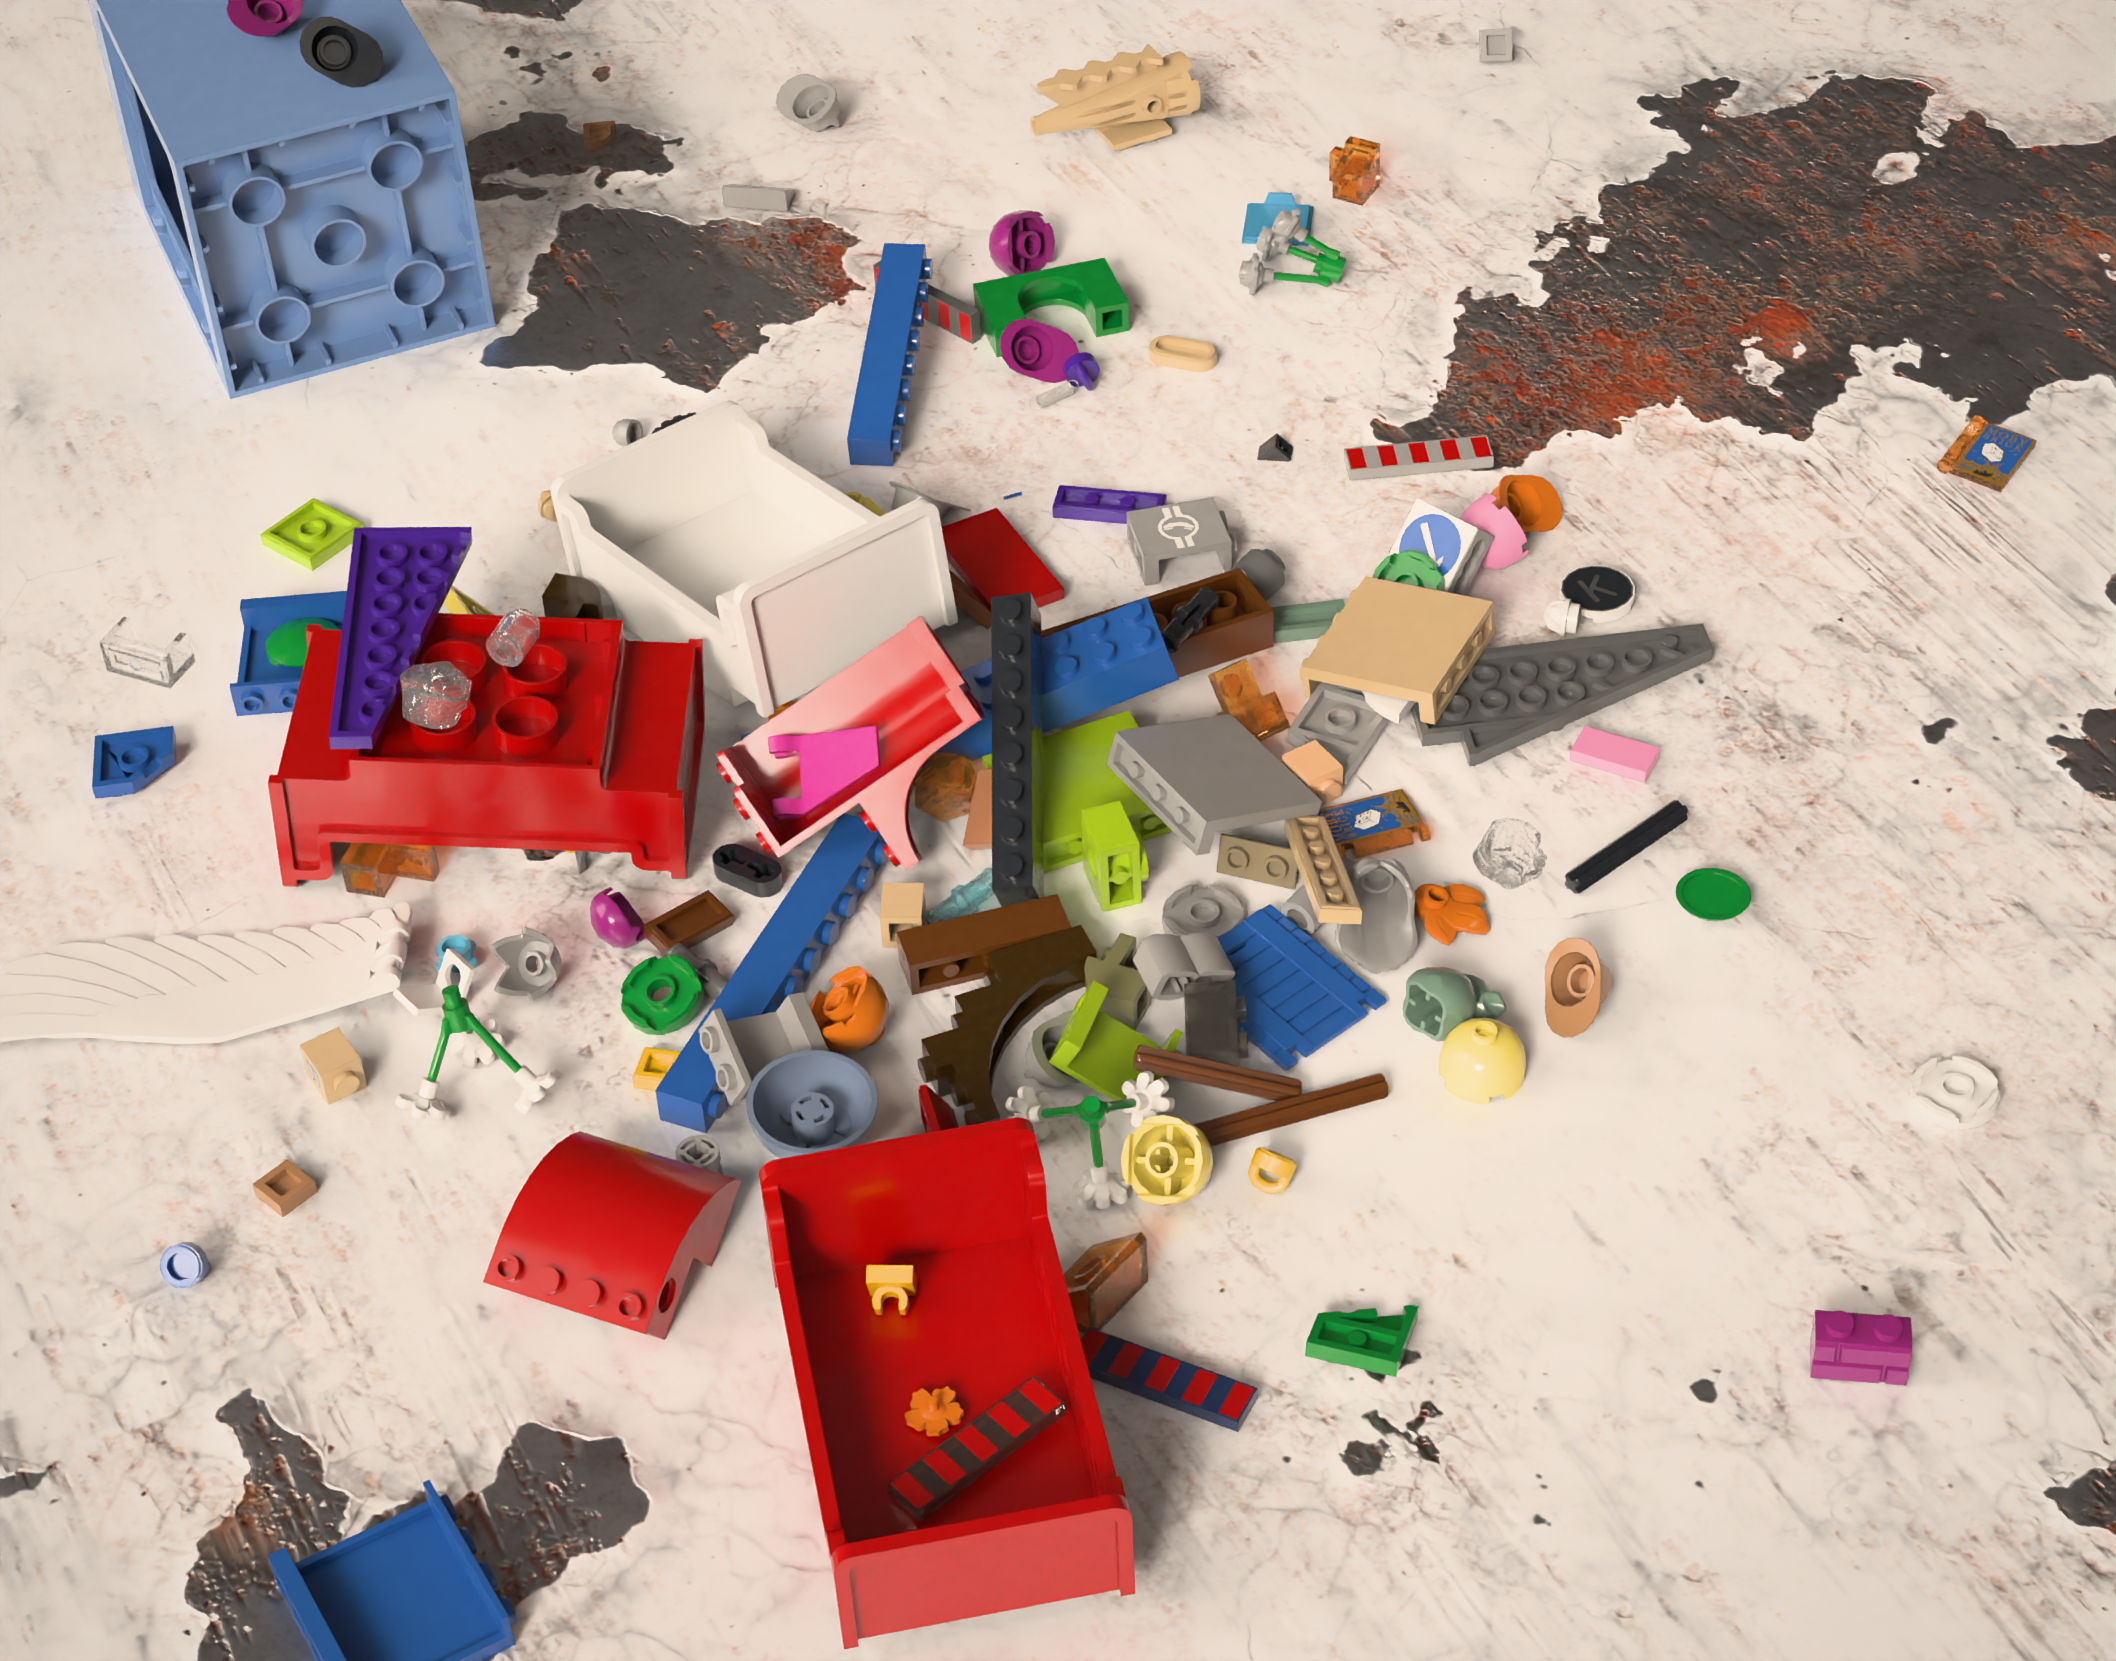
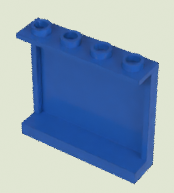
[229,591,347,716]
[267,1480,517,1661]

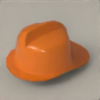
[1490,474,1562,532]

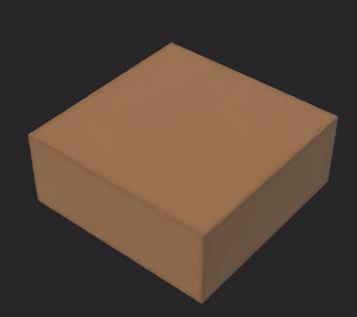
[252,1159,317,1217]

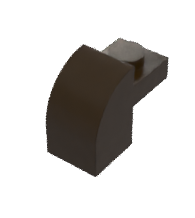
[542,573,604,619]

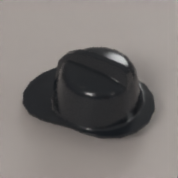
[299,17,384,88]

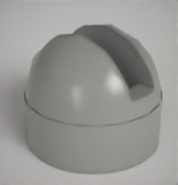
[612,419,643,447]

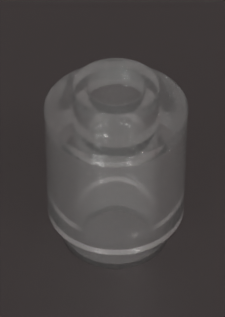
[486,608,540,667]

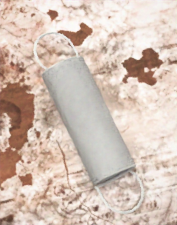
[1030,380,1079,411]

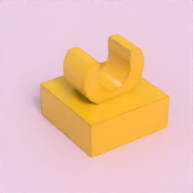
[866,1265,917,1315]

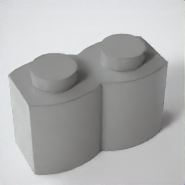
[1133,932,1236,1000]

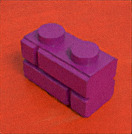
[1810,1310,1912,1386]

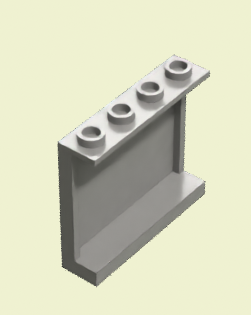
[1106,714,1322,856]

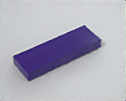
[1052,485,1167,524]

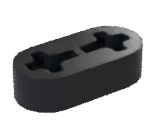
[712,844,783,898]

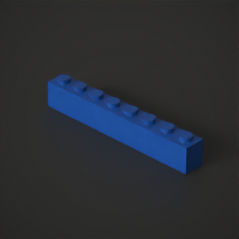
[847,243,933,466]

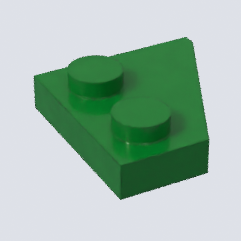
[1305,1305,1419,1377]

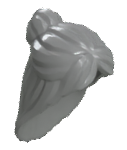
[1335,857,1418,974]

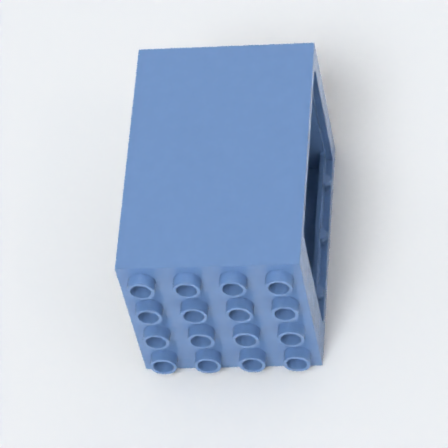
[88,0,496,399]

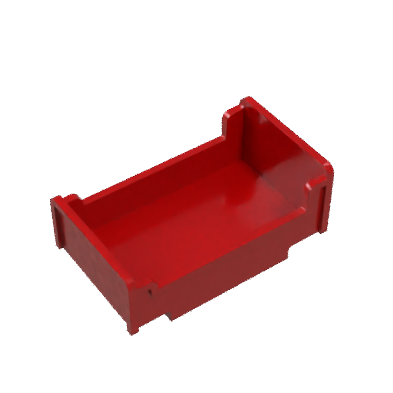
[268,613,705,887]
[759,1117,1135,1649]

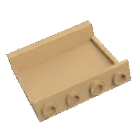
[1300,576,1496,725]

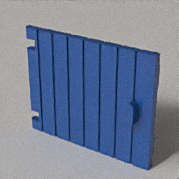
[1201,904,1387,1071]

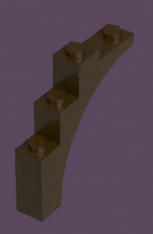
[917,925,1097,1126]

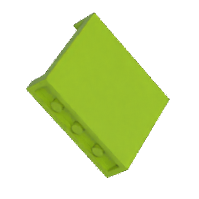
[982,711,1173,873]

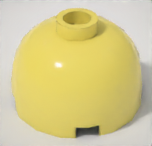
[1439,1017,1526,1104]
[1121,1115,1213,1206]

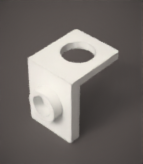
[393,948,475,1017]

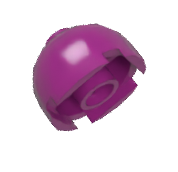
[989,210,1055,276]

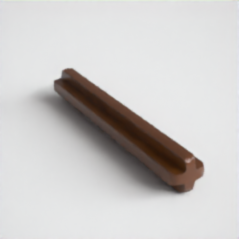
[1133,1045,1302,1101]

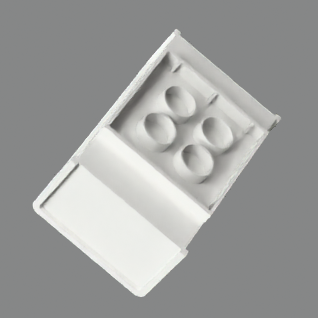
[551,400,958,718]

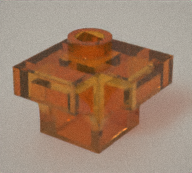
[1329,136,1380,206]

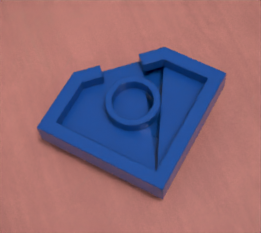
[92,726,176,799]

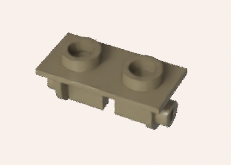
[1216,833,1300,890]

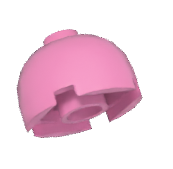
[1460,493,1529,571]

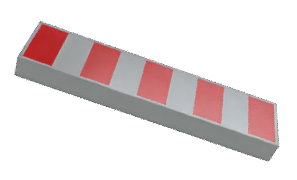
[1344,435,1494,481]

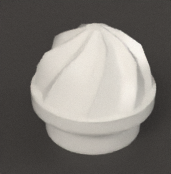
[1543,598,1581,637]

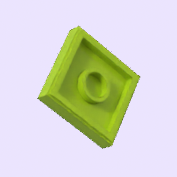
[260,498,364,571]

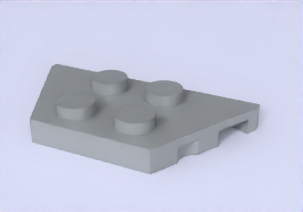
[1288,683,1389,786]

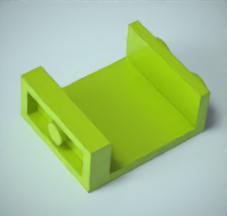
[1049,980,1183,1101]

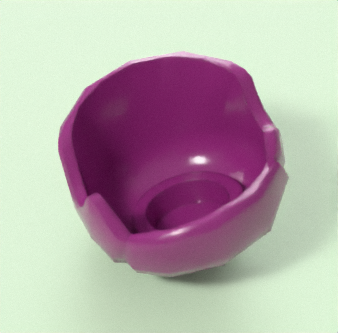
[590,887,646,949]

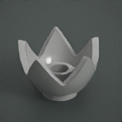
[490,927,562,1001]

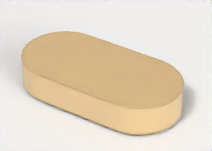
[1149,335,1217,372]

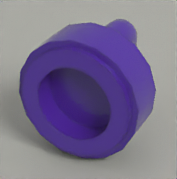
[1063,352,1100,391]

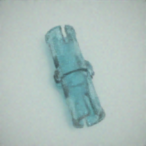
[925,867,994,924]

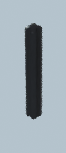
[1565,800,1688,894]

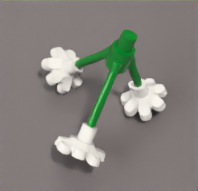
[395,985,563,1120]
[1005,1071,1175,1209]

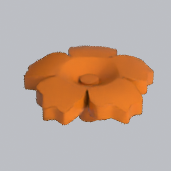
[905,1386,964,1436]

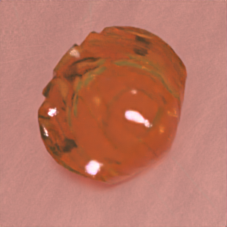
[913,753,977,822]

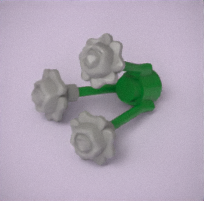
[1239,208,1346,295]

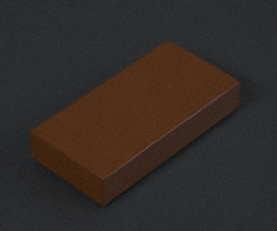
[643,890,734,957]

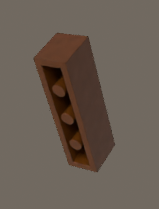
[897,894,1071,995]

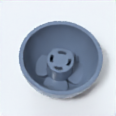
[746,1050,878,1159]

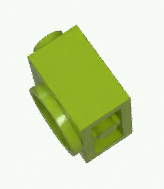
[1081,801,1149,912]

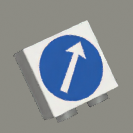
[1388,498,1495,596]

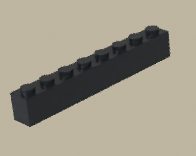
[991,592,1044,907]

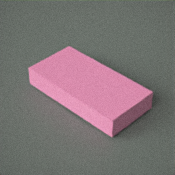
[1570,726,1660,782]

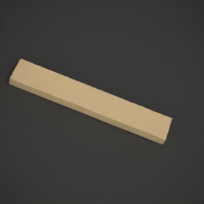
[1284,816,1363,925]

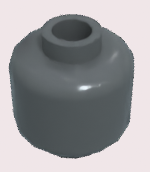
[1231,549,1286,601]

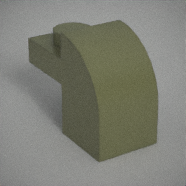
[1084,933,1151,1031]

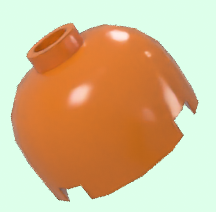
[809,966,889,1053]

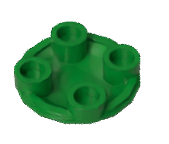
[265,617,339,670]

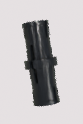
[1161,587,1219,653]

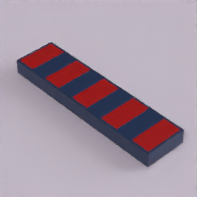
[1081,1327,1258,1432]

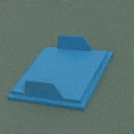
[1242,192,1314,246]

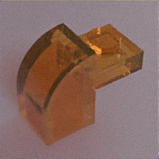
[1207,659,1290,742]
[340,843,440,898]

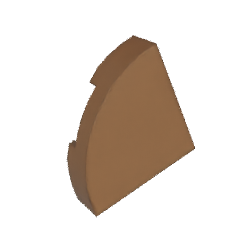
[583,120,616,151]

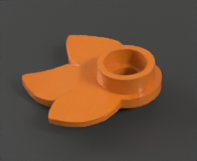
[1414,884,1489,946]

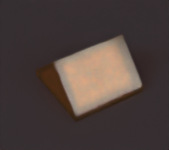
[1063,1232,1148,1333]

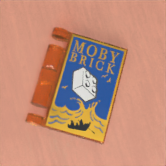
[1937,416,2037,492]
[1318,789,1431,859]

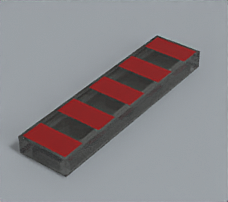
[887,1376,1066,1523]

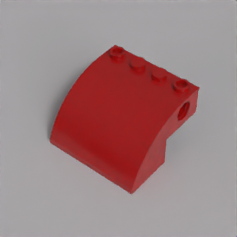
[483,1131,741,1340]

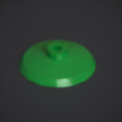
[1675,868,1751,922]

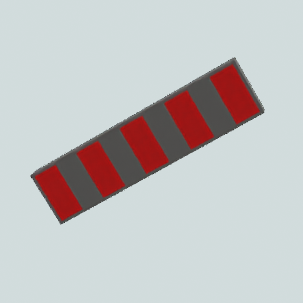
[873,260,981,344]

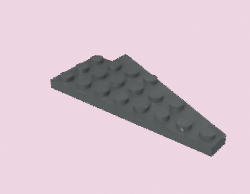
[1411,623,1713,766]

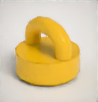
[1248,1147,1297,1194]

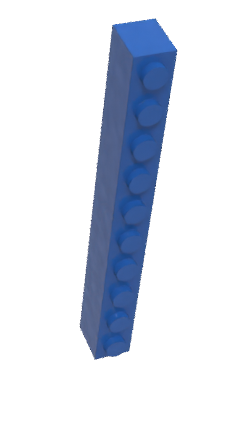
[655,813,889,1133]

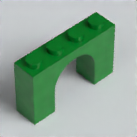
[973,257,1129,357]

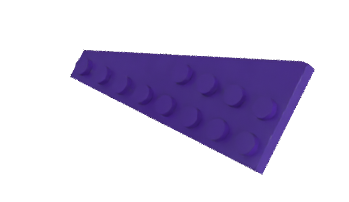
[329,527,473,750]

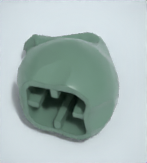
[1402,967,1507,1042]

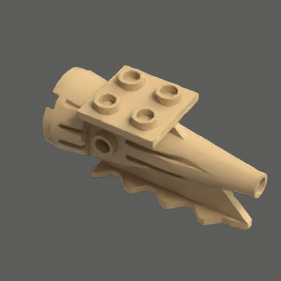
[1030,44,1200,151]

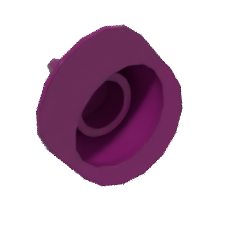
[226,0,303,37]
[1000,318,1079,383]

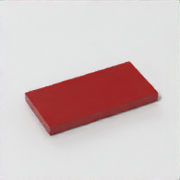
[942,508,1064,611]

